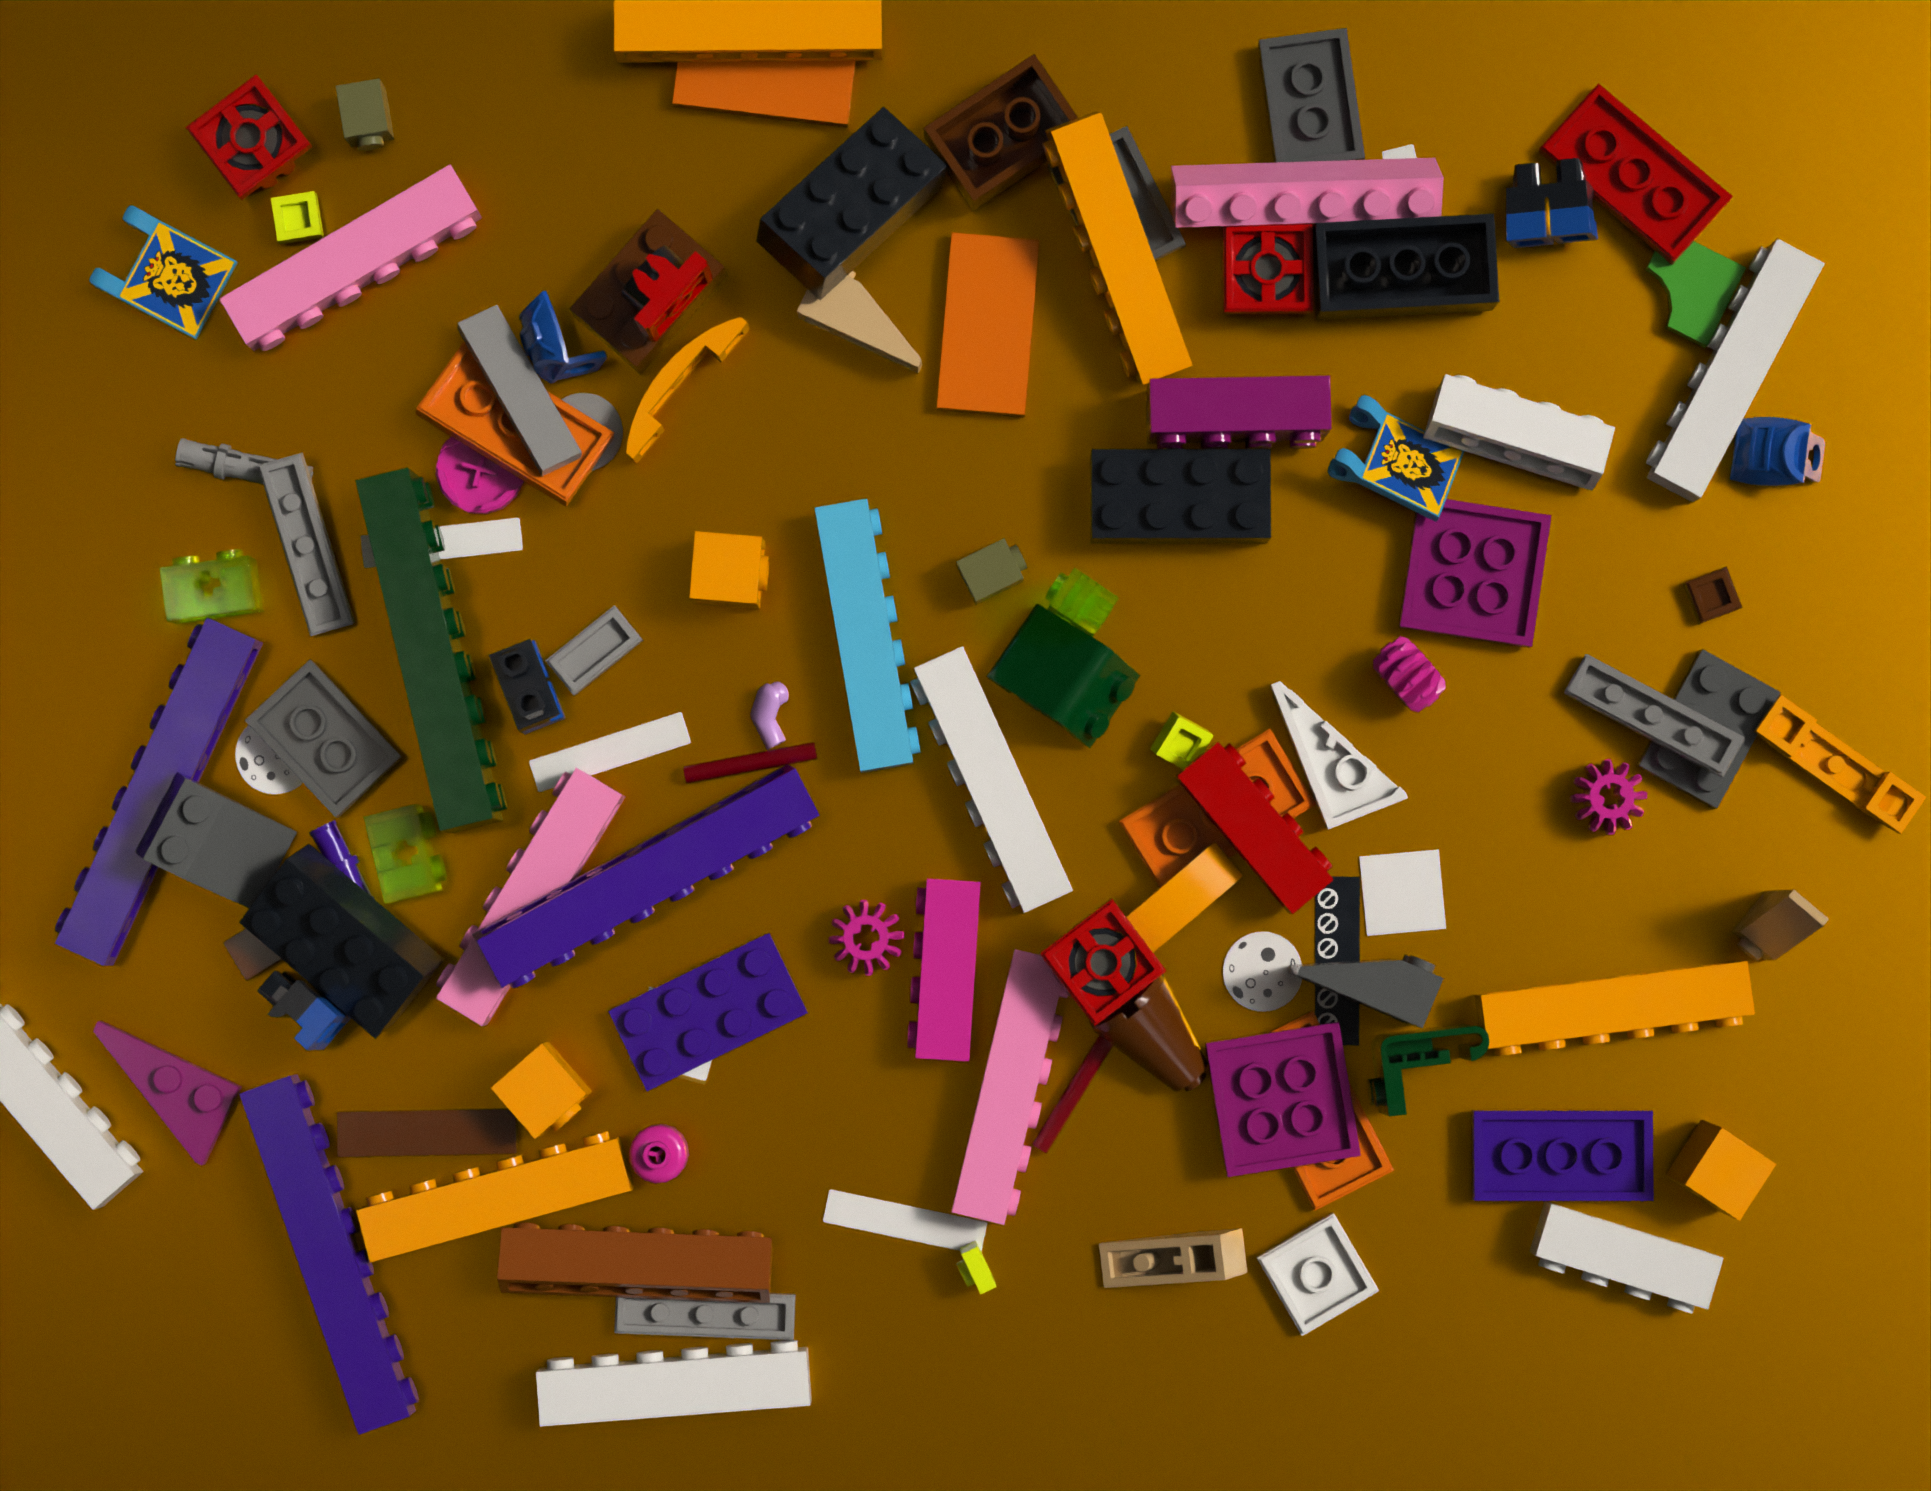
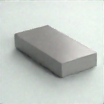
[546,605,644,696]

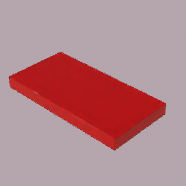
[1539,83,1733,265]

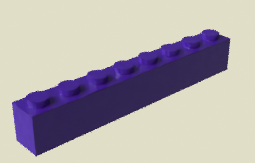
[55,618,263,966]
[472,764,820,988]
[239,1074,419,1435]

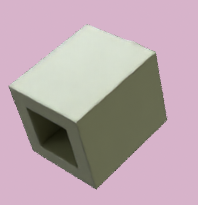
[336,78,394,151]
[956,538,1028,605]

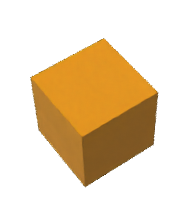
[689,531,769,609]
[491,1041,592,1139]
[1665,1119,1777,1221]

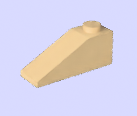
[797,271,922,374]
[1731,889,1829,961]
[1099,1228,1247,1288]

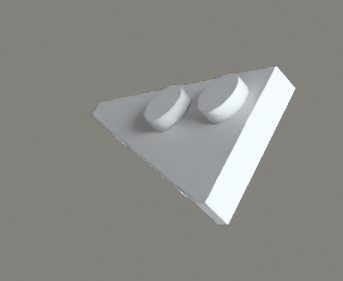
[1270,681,1408,830]

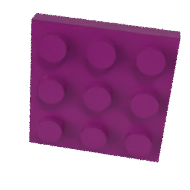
[1398,499,1552,648]
[1205,1022,1361,1177]

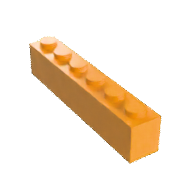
[614,0,882,63]
[1042,111,1193,385]
[1475,961,1755,1056]
[356,1131,635,1263]

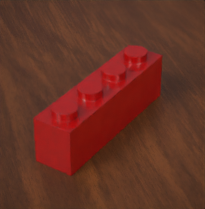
[1174,741,1334,914]

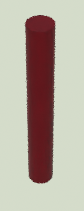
[683,742,818,784]
[1032,1036,1113,1153]

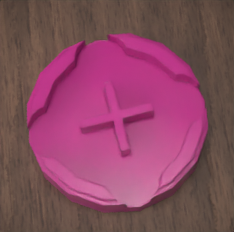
[435,437,524,514]

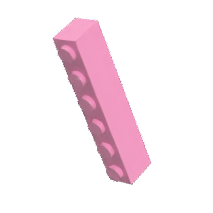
[1170,158,1444,228]
[220,164,482,351]
[436,768,626,1026]
[952,949,1068,1225]

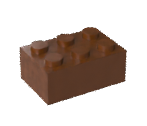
[923,54,1078,211]
[569,209,728,375]

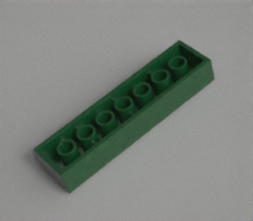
[355,467,508,833]

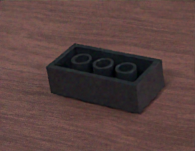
[756,106,948,300]
[1313,213,1500,320]
[1090,449,1271,544]
[239,844,445,1039]

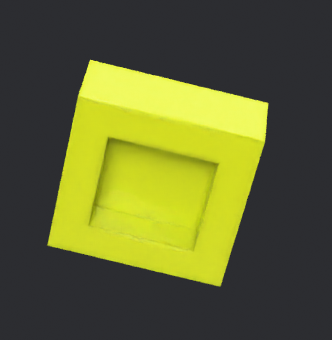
[271,191,324,245]
[1150,711,1214,769]
[956,1240,997,1295]

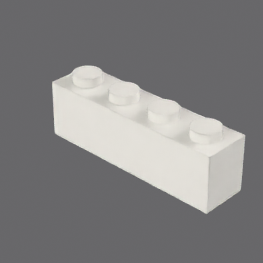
[1423,374,1615,491]
[1529,1201,1724,1314]

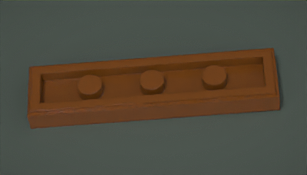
[337,1108,518,1157]

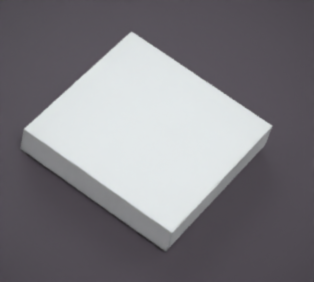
[1256,1212,1379,1336]

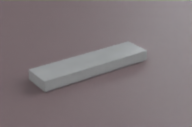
[457,305,582,476]
[257,452,355,636]
[1564,654,1745,778]
[614,1293,796,1340]

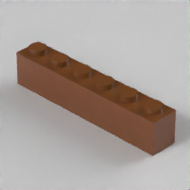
[497,1222,773,1303]

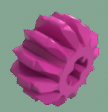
[1373,636,1446,713]
[1569,759,1647,835]
[828,900,904,976]

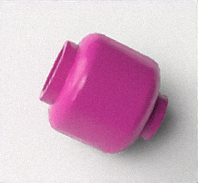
[629,1124,689,1184]

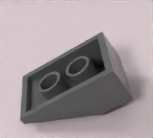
[135,772,297,908]
[1288,955,1444,1028]

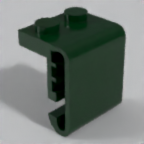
[986,603,1140,748]
[1368,1024,1489,1117]

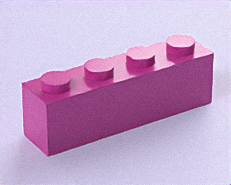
[907,879,981,1061]

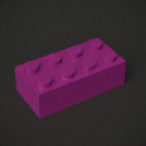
[1146,375,1332,449]

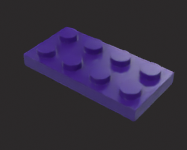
[608,933,808,1091]
[1471,1110,1654,1201]

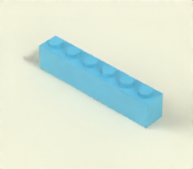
[815,499,921,773]

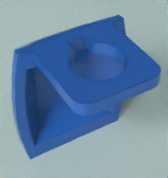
[519,291,607,384]
[1730,417,1825,486]

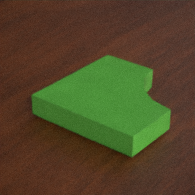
[1645,241,1746,348]

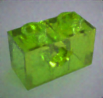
[160,549,263,624]
[1045,567,1119,638]
[364,804,447,904]

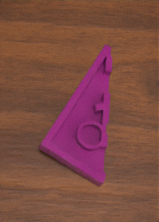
[93,1021,242,1165]

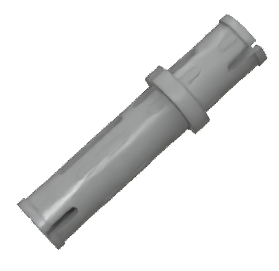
[175,438,313,484]

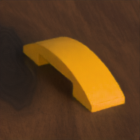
[626,317,750,464]
[1754,695,1926,834]
[1110,841,1244,959]

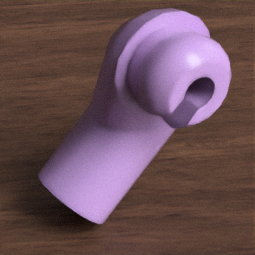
[750,682,789,750]

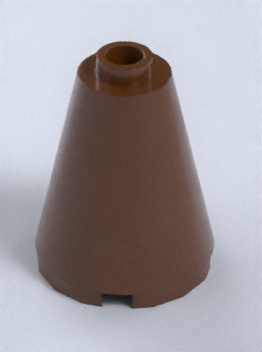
[1089,974,1208,1092]

